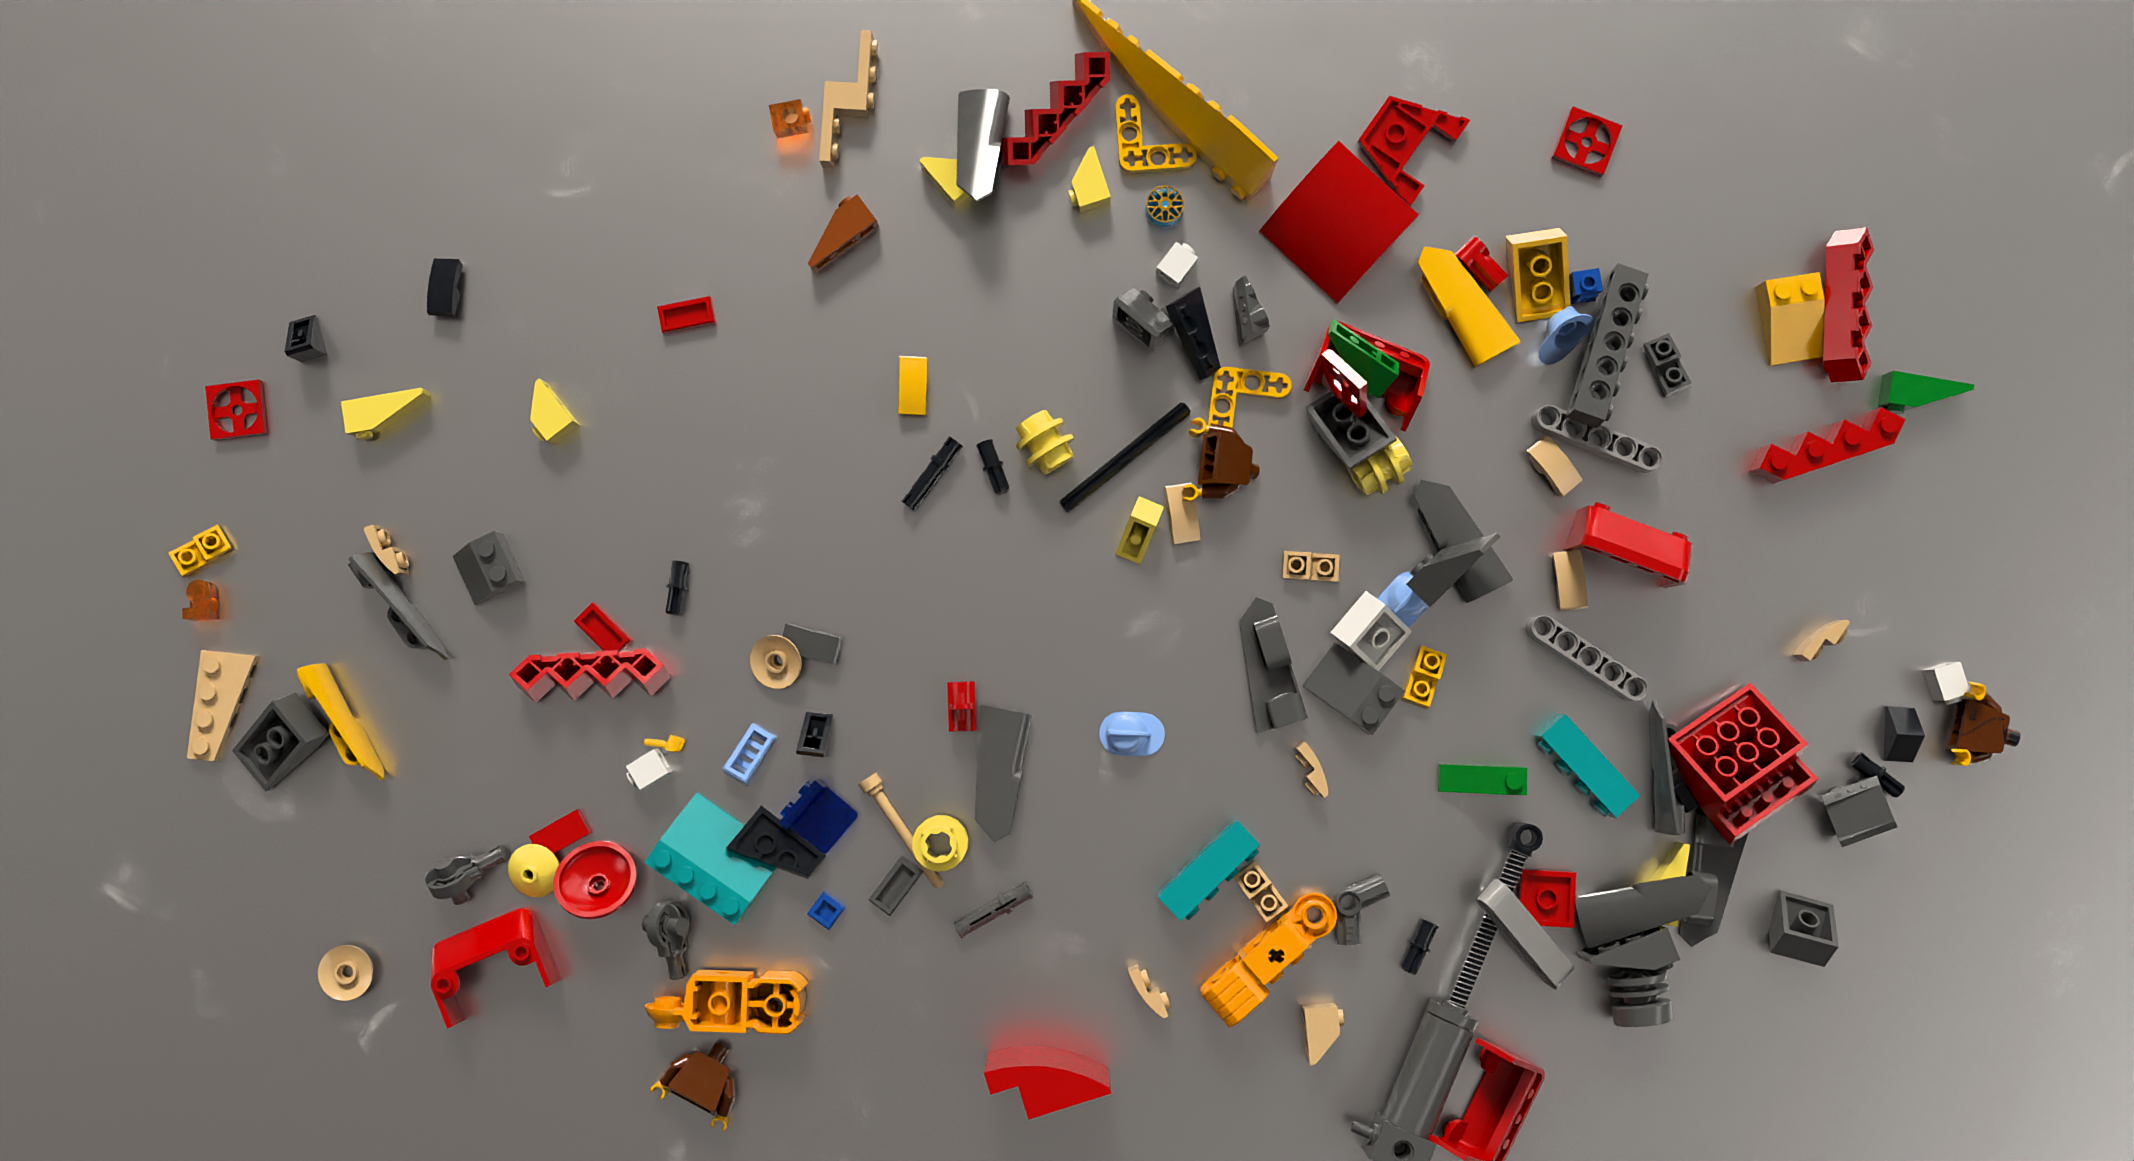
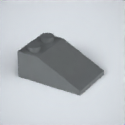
[1112,288,1174,352]
[1306,392,1397,470]
[1406,533,1501,607]
[1302,642,1405,735]
[232,692,329,792]
[1576,926,1680,972]

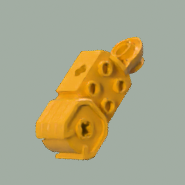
[1199,893,1337,1028]
[644,970,808,1034]

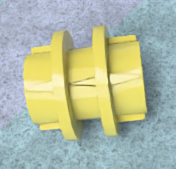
[1016,410,1074,475]
[1347,436,1412,495]
[912,815,968,871]

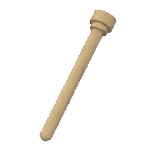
[858,773,943,888]

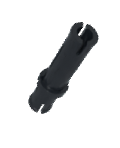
[901,436,963,511]

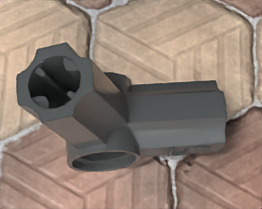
[1333,874,1390,945]

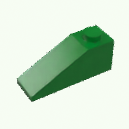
[1328,319,1400,399]
[1878,371,1974,414]
[1438,764,1527,795]

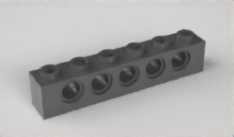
[1566,263,1649,428]

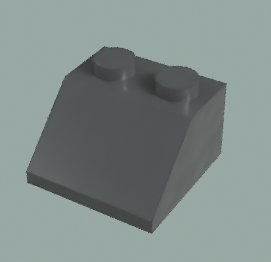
[452,531,525,605]
[1769,891,1839,967]

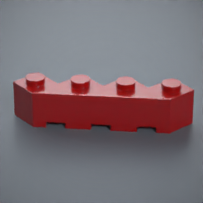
[1001,52,1110,165]
[1823,227,1874,383]
[1749,407,1906,484]
[509,648,671,704]

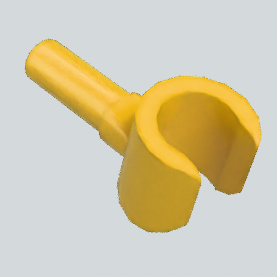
[644,735,685,752]

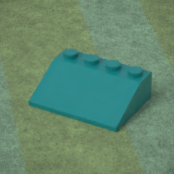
[644,792,777,925]

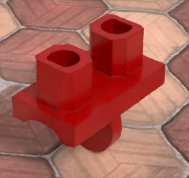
[947,681,977,732]

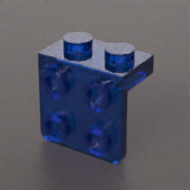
[779,779,858,854]

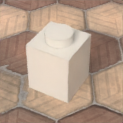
[1156,242,1198,289]
[1923,662,1970,705]
[626,748,674,790]

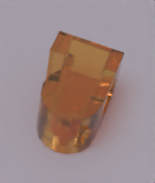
[182,579,220,621]

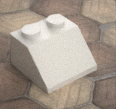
[1330,591,1412,671]

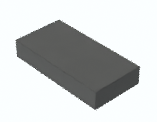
[868,856,923,916]

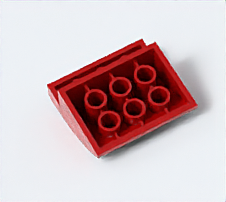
[1259,141,1419,304]
[1667,682,1818,845]
[984,1046,1111,1120]

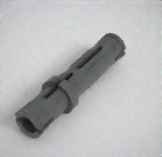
[954,883,1033,938]

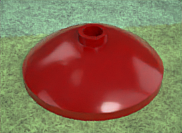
[553,841,637,919]

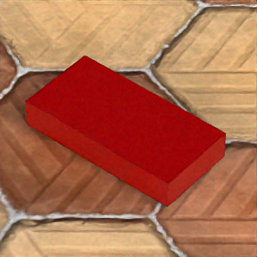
[657,296,716,334]
[574,602,633,652]
[529,809,592,854]

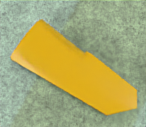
[1417,246,1520,367]
[296,663,384,781]

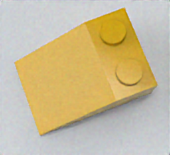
[1505,228,1571,323]
[1755,272,1824,366]

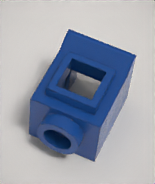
[1569,268,1603,305]

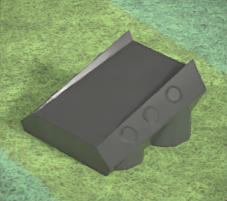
[1233,276,1270,346]
[1822,776,1898,847]

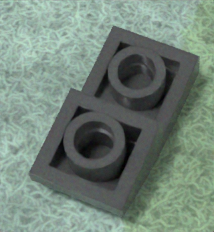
[1643,333,1692,397]
[783,623,842,664]

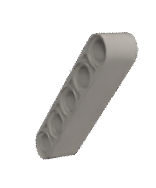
[1531,405,1663,473]
[1526,615,1649,701]
[1476,879,1574,989]

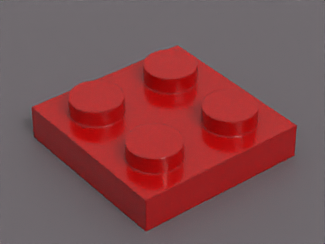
[1518,869,1576,928]

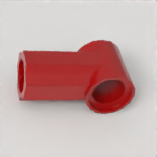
[1455,237,1508,292]

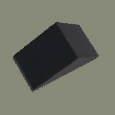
[284,315,327,362]
[1883,706,1925,762]
[796,711,833,757]

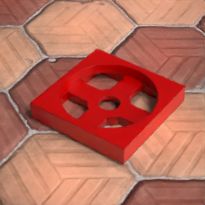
[1551,106,1623,177]
[1322,349,1367,418]
[205,379,268,440]

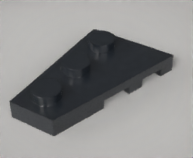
[1165,287,1221,380]
[726,805,826,879]

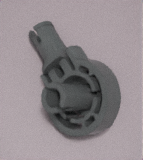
[425,845,506,905]
[641,901,689,980]

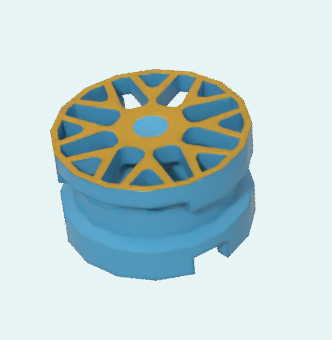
[1145,185,1184,227]

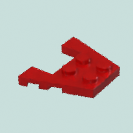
[1358,96,1470,206]

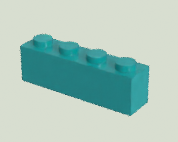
[1535,714,1640,818]
[1157,819,1260,921]

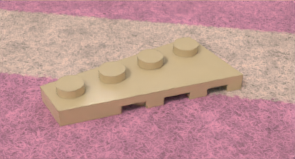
[187,650,259,761]

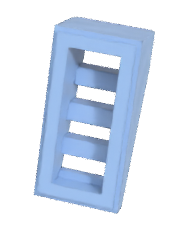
[723,723,776,786]

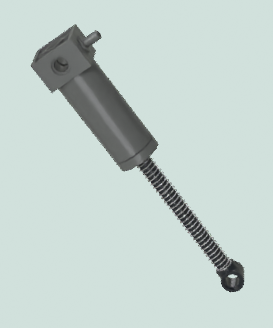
[1351,823,1543,1161]

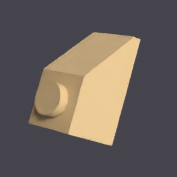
[1301,1002,1344,1065]

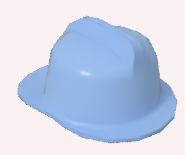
[1539,306,1594,364]
[1378,571,1428,627]
[1099,712,1165,756]

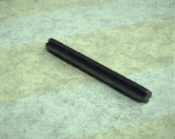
[1060,402,1191,512]

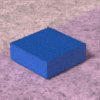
[807,891,846,930]

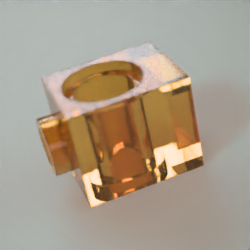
[769,99,812,139]

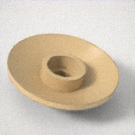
[750,635,802,689]
[318,945,374,1001]

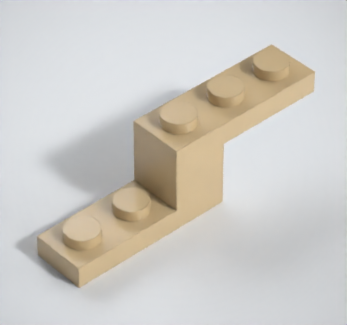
[819,30,878,168]

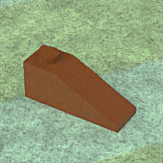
[808,194,879,273]

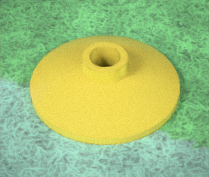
[508,844,559,897]

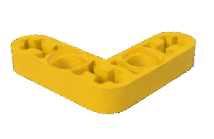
[1115,94,1197,174]
[1208,367,1292,427]

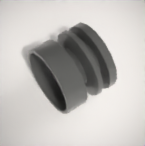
[1607,968,1674,1027]

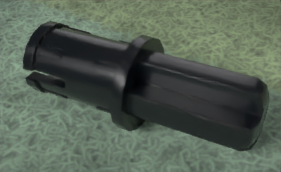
[976,439,1009,494]
[666,560,690,616]
[1850,752,1905,798]
[1402,919,1439,975]

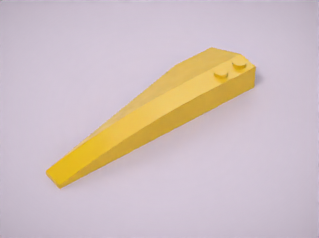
[1073,0,1278,202]

